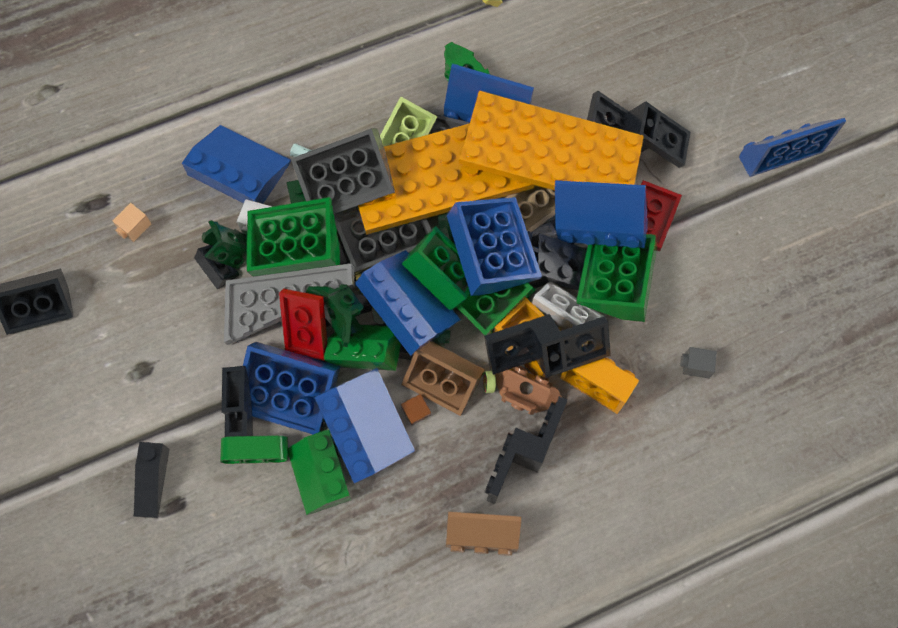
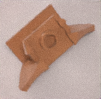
[495,366,562,415]

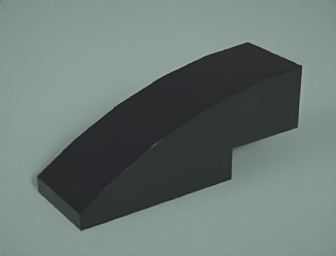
[221,366,253,437]

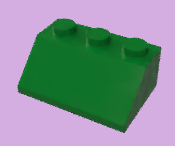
[402,226,470,310]
[456,282,535,335]
[324,325,401,371]
[288,429,351,515]

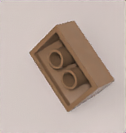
[401,341,485,416]
[446,512,521,556]

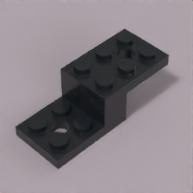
[587,91,691,168]
[528,233,587,291]
[484,314,611,378]
[484,396,568,504]

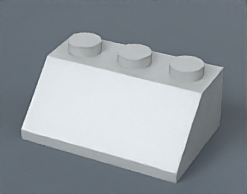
[532,282,604,345]

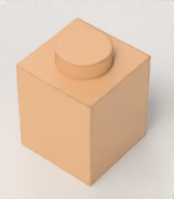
[113,203,151,242]

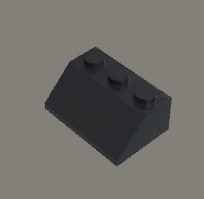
[0,268,74,335]

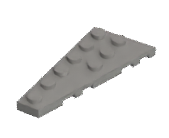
[224,264,354,345]

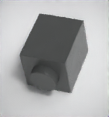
[680,347,717,379]

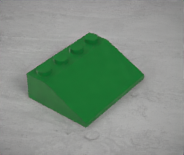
[247,197,340,277]
[576,234,657,322]

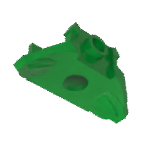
[444,42,491,82]

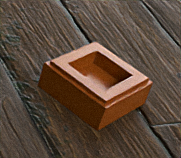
[401,394,431,425]

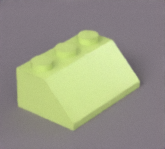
[380,97,437,146]

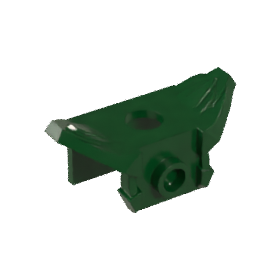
[202,220,247,269]
[306,284,364,347]

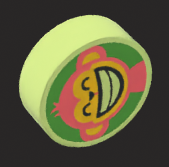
[483,371,496,393]

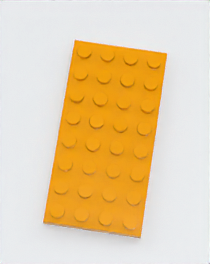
[458,91,644,190]
[358,123,534,235]

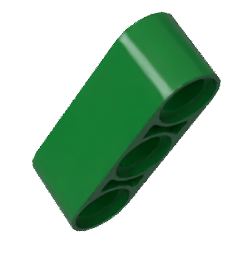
[220,436,288,464]

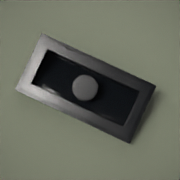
[194,245,240,289]

